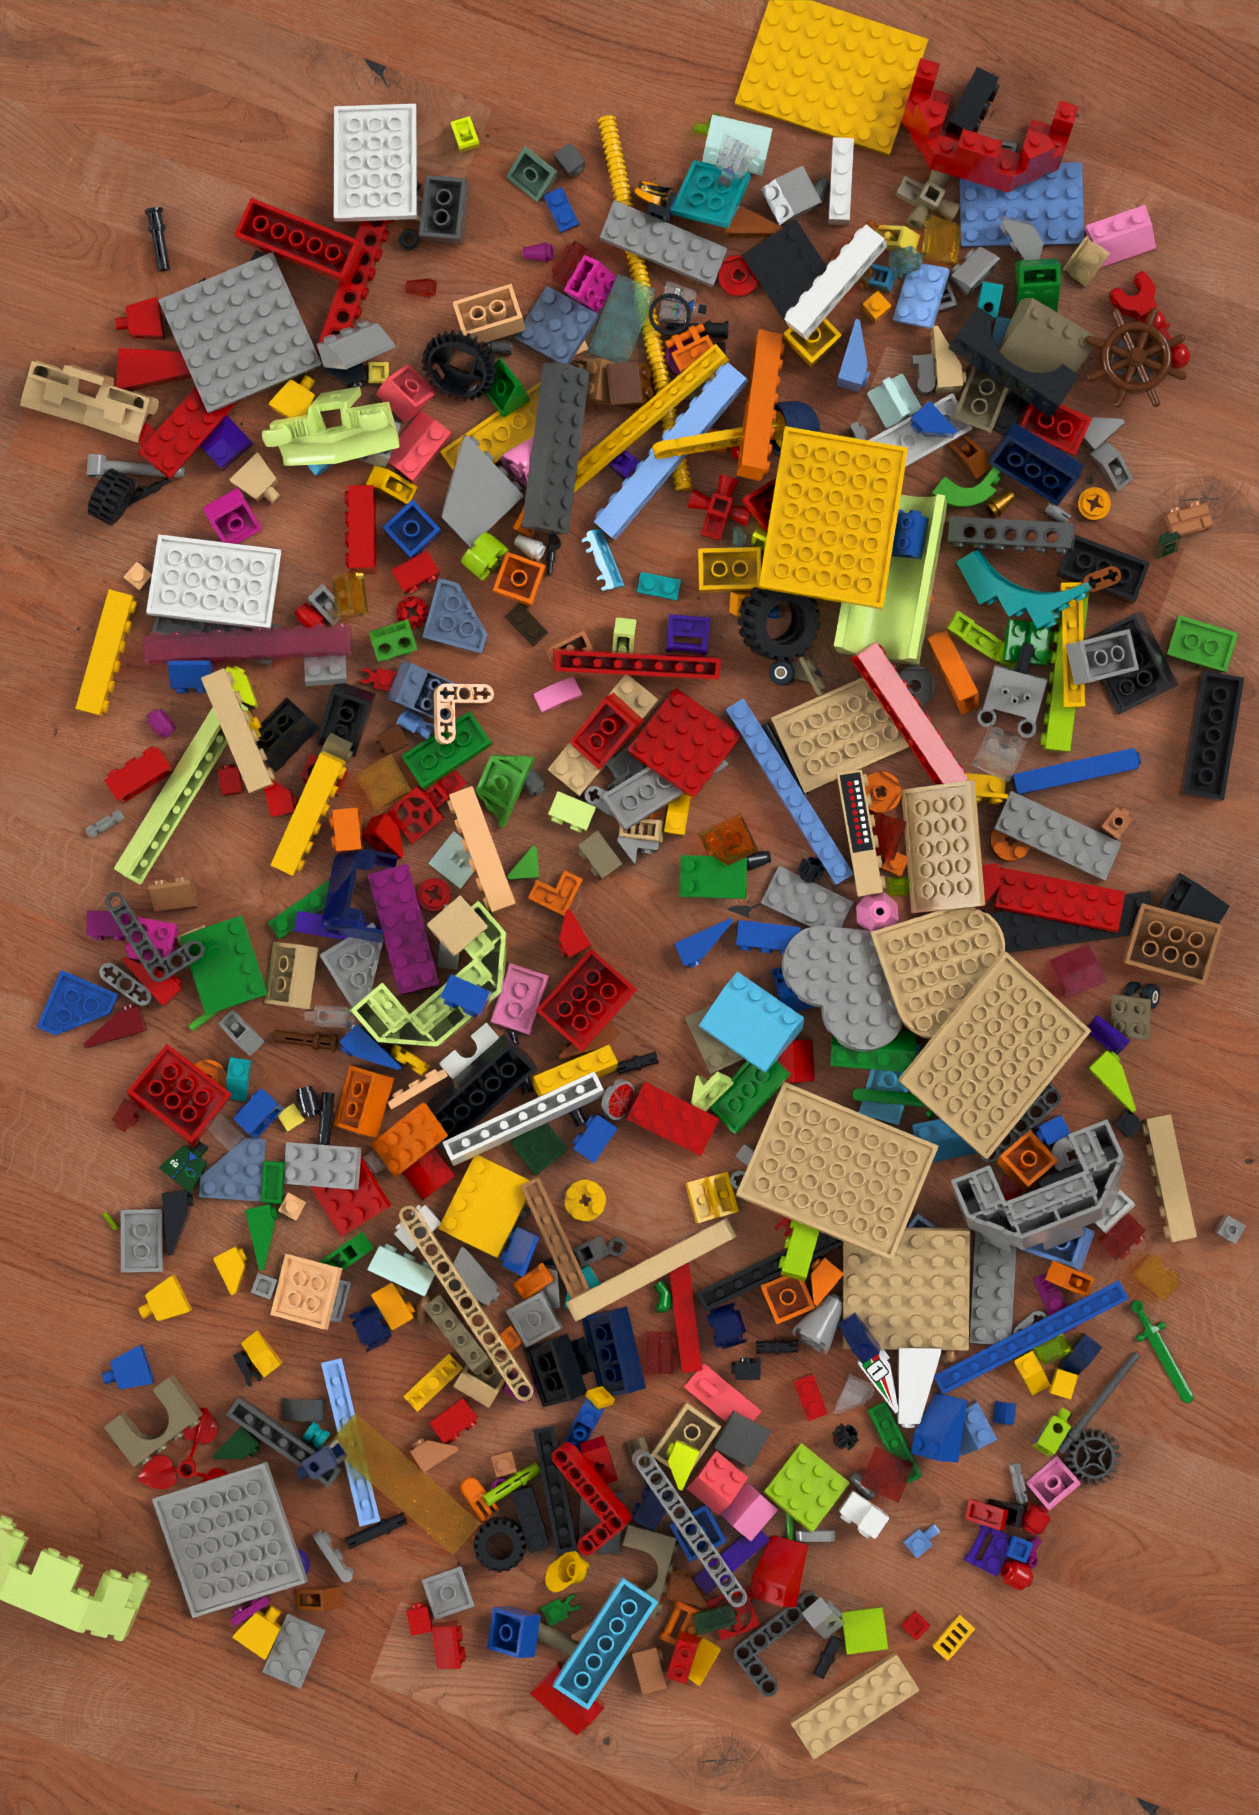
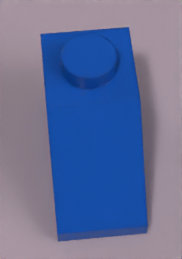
[910,401,957,438]

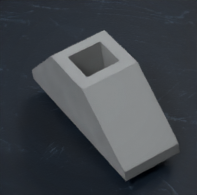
[999,216,1044,261]

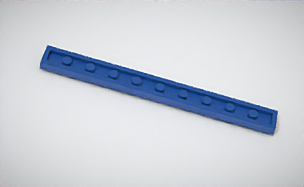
[934,1280,1129,1394]

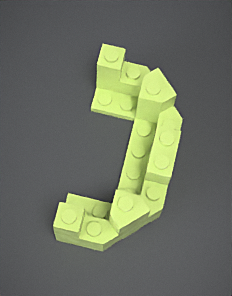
[351,901,507,1047]
[0,1515,151,1641]

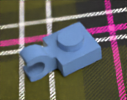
[903,1523,940,1558]

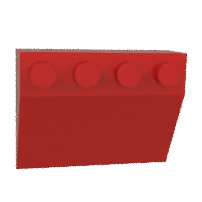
[536,949,637,1052]
[127,1044,232,1147]

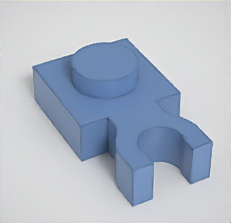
[396,708,434,739]

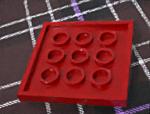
[627,688,742,799]

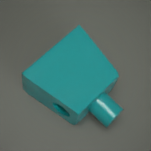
[977,281,1003,319]

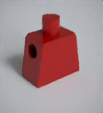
[115,297,165,340]

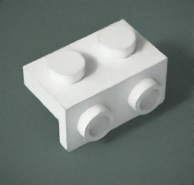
[1094,1190,1135,1234]

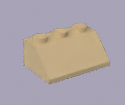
[264,942,318,1009]

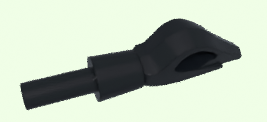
[129,478,172,506]
[546,534,561,575]

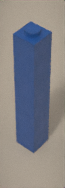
[1011,748,1141,795]

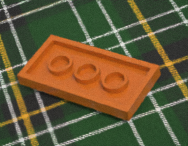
[371,1102,448,1178]

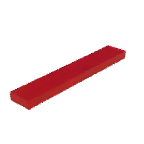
[666,1248,703,1373]

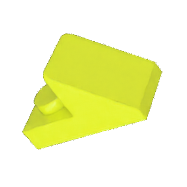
[450,116,480,153]

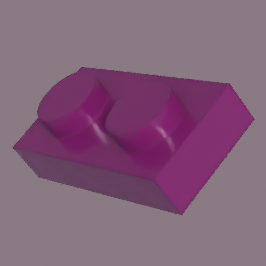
[230,1595,271,1627]

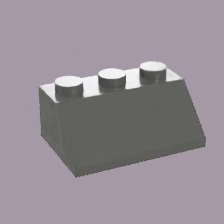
[419,175,470,245]

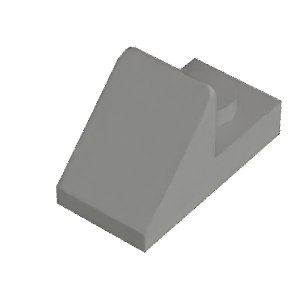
[308,584,348,626]
[617,837,659,865]

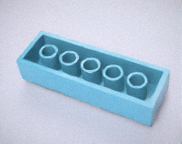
[552,1577,658,1710]

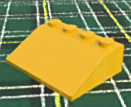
[438,1155,530,1258]

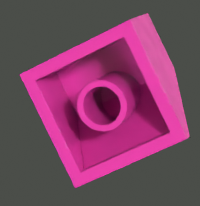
[203,487,262,544]

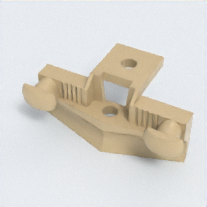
[20,361,159,443]

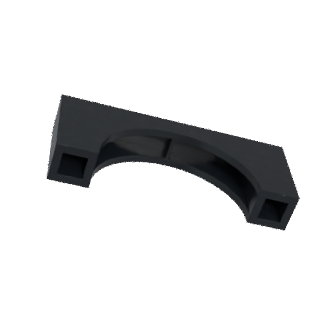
[948,306,1080,418]

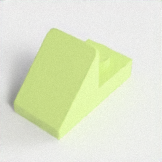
[691,1071,734,1111]

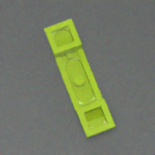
[947,611,1017,669]

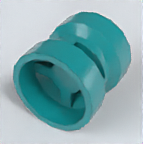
[302,1421,331,1450]

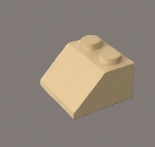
[453,1350,513,1408]

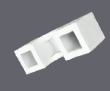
[439,1023,500,1079]

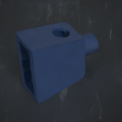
[296,1438,348,1480]

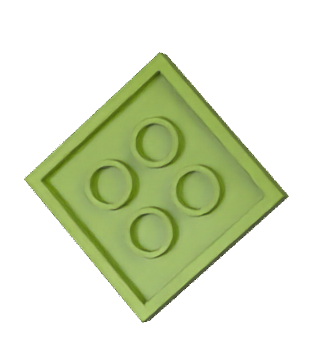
[763,1443,850,1533]

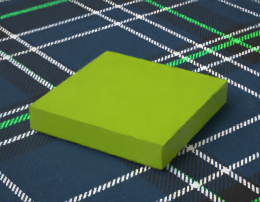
[841,1606,888,1655]

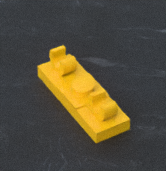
[403,1353,463,1412]

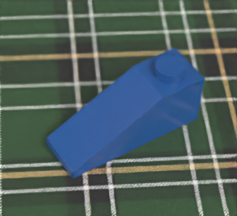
[674,918,733,968]

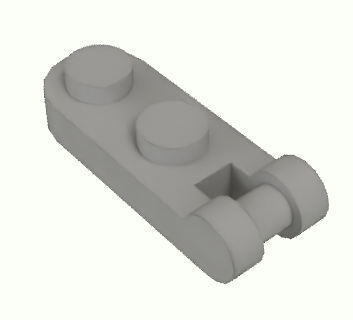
[313,1530,354,1582]

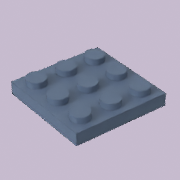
[514,286,599,365]

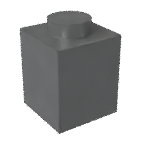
[554,142,586,179]

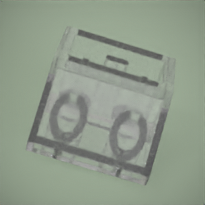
[971,725,1027,782]

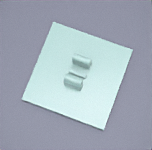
[428,831,474,889]

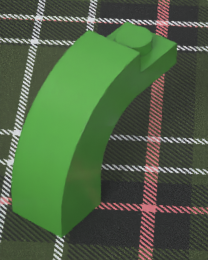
[931,467,1002,509]

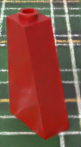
[116,348,192,391]

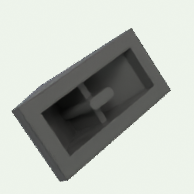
[282,1398,325,1422]

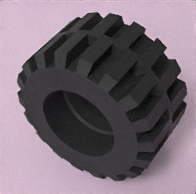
[88,468,135,526]
[473,1517,526,1573]

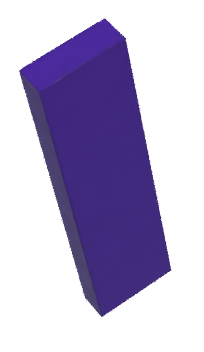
[294,910,380,940]
[693,1530,770,1595]

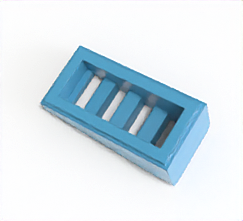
[857,264,896,292]

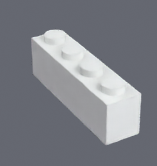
[828,137,854,226]

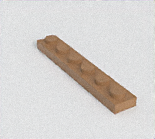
[520,1177,590,1299]

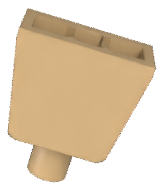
[229,453,281,504]

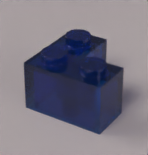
[631,1480,671,1532]

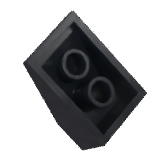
[316,683,376,757]

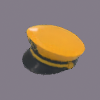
[634,181,673,207]

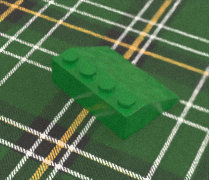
[180,915,268,1015]

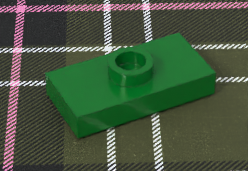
[261,1161,285,1204]

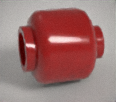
[1021,1503,1051,1536]
[1001,1560,1034,1591]

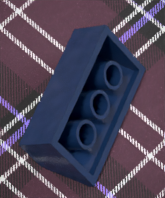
[582,1306,646,1396]

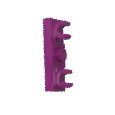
[1033,1272,1077,1337]

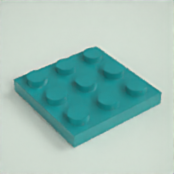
[671,160,751,229]

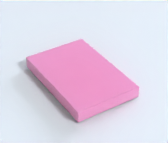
[490,963,549,1035]

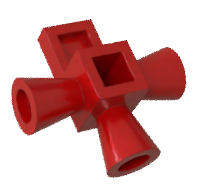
[687,475,751,541]

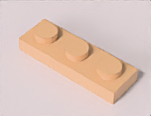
[387,1069,448,1109]

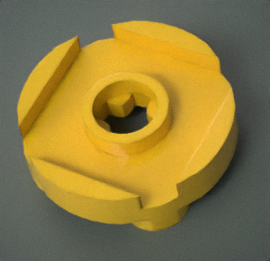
[390,1044,430,1075]
[564,1179,606,1221]

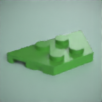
[475,754,536,828]

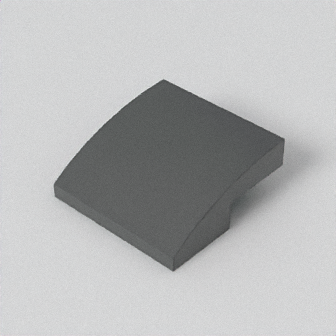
[712,1410,771,1468]

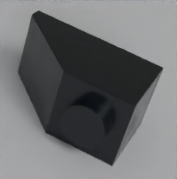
[321,362,368,388]

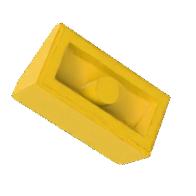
[688,1637,721,1686]

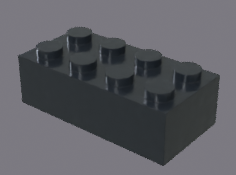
[1055,535,1150,604]

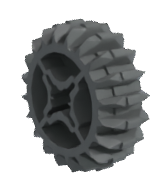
[1064,1428,1122,1485]

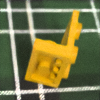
[965,773,1008,805]

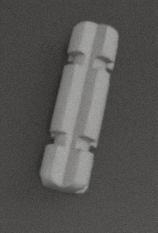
[85,810,124,838]
[1009,1463,1028,1504]

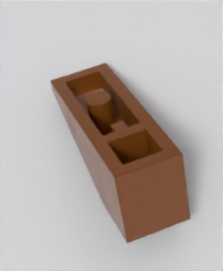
[725,206,782,238]

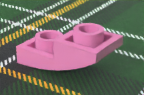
[534,677,582,713]

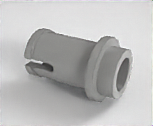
[1044,502,1071,523]

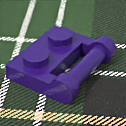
[666,614,710,655]
[964,1525,1012,1577]

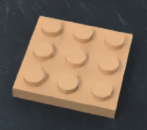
[270,1254,342,1330]

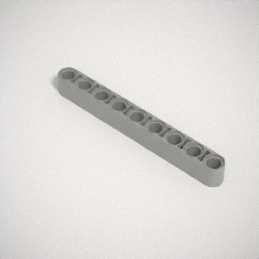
[632,1449,747,1607]

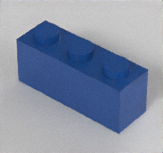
[735,920,801,955]

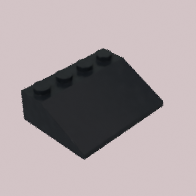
[741,219,827,324]
[1086,611,1178,715]

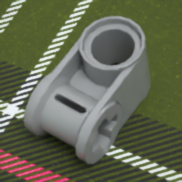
[584,786,615,818]

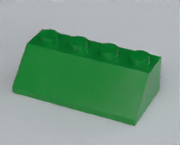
[830,1030,916,1072]

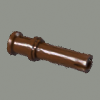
[274,1029,338,1053]

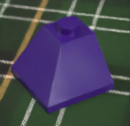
[200,415,253,471]

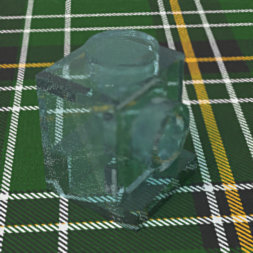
[889,246,923,279]

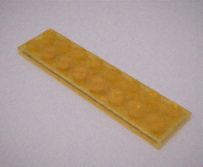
[328,1412,481,1555]

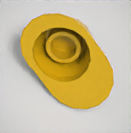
[545,1551,590,1592]

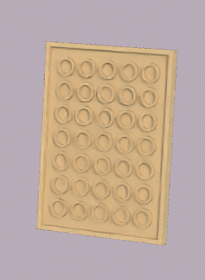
[898,951,1091,1159]
[736,1082,939,1261]

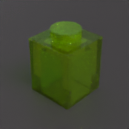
[1035,1333,1071,1365]

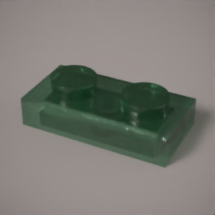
[1155,531,1181,559]
[691,1603,738,1636]

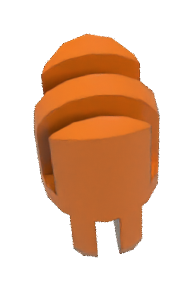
[460,1477,499,1522]

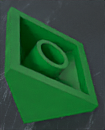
[485,358,530,417]

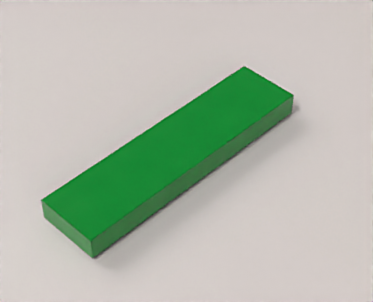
[867,1401,922,1485]

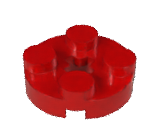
[718,255,758,297]

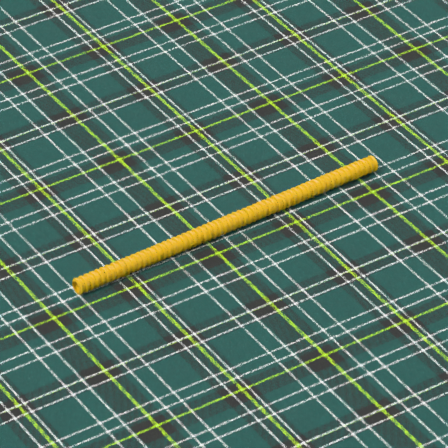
[598,115,693,492]

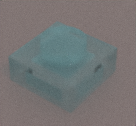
[733,527,746,548]

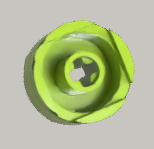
[461,531,509,581]

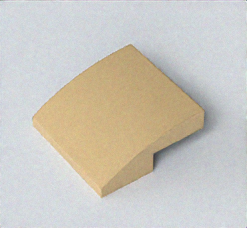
[427,895,488,957]

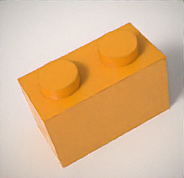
[371,1282,416,1331]

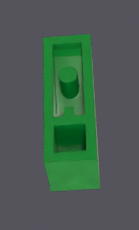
[245,1203,278,1271]
[320,1231,374,1271]

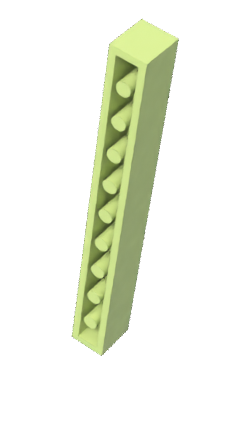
[114,703,249,885]

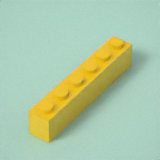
[76,589,137,717]
[271,751,347,876]

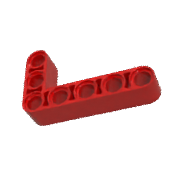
[552,1442,631,1555]

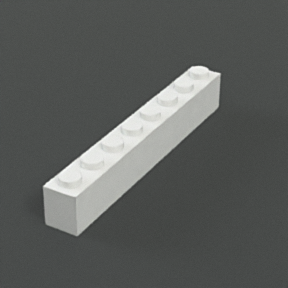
[443,1071,604,1166]

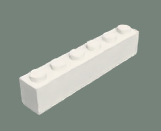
[784,225,887,340]

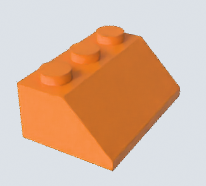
[333,1065,394,1138]

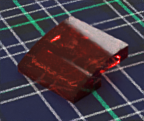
[869,810,907,861]
[860,1446,914,1503]

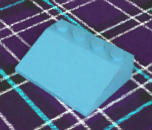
[699,972,804,1073]

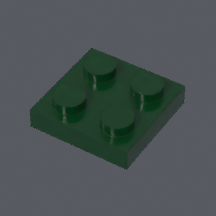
[510,1123,568,1175]

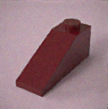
[84,1004,147,1048]

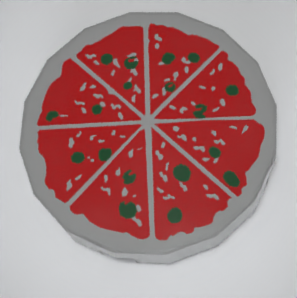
[601,1079,635,1120]

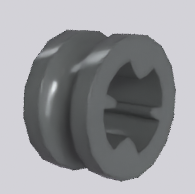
[608,1237,627,1256]

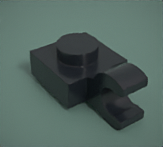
[233,1350,262,1387]

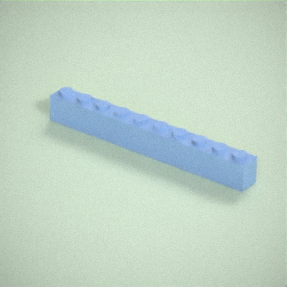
[594,363,750,540]

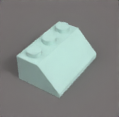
[702,115,773,176]
[367,1243,436,1296]

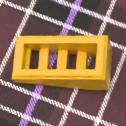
[932,1614,975,1661]

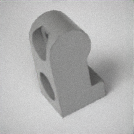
[911,354,935,396]

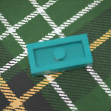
[637,572,681,601]

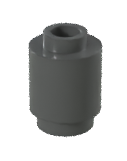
[523,769,546,797]

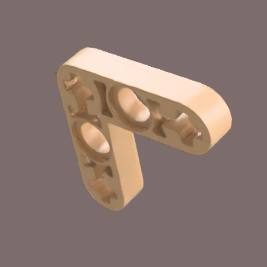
[434,684,494,745]

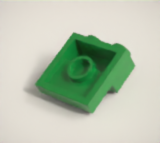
[1002,619,1054,667]

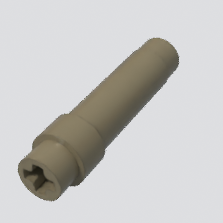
[537,1623,579,1656]

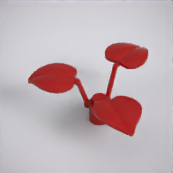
[138,1407,228,1489]

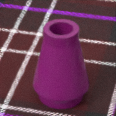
[523,242,554,263]

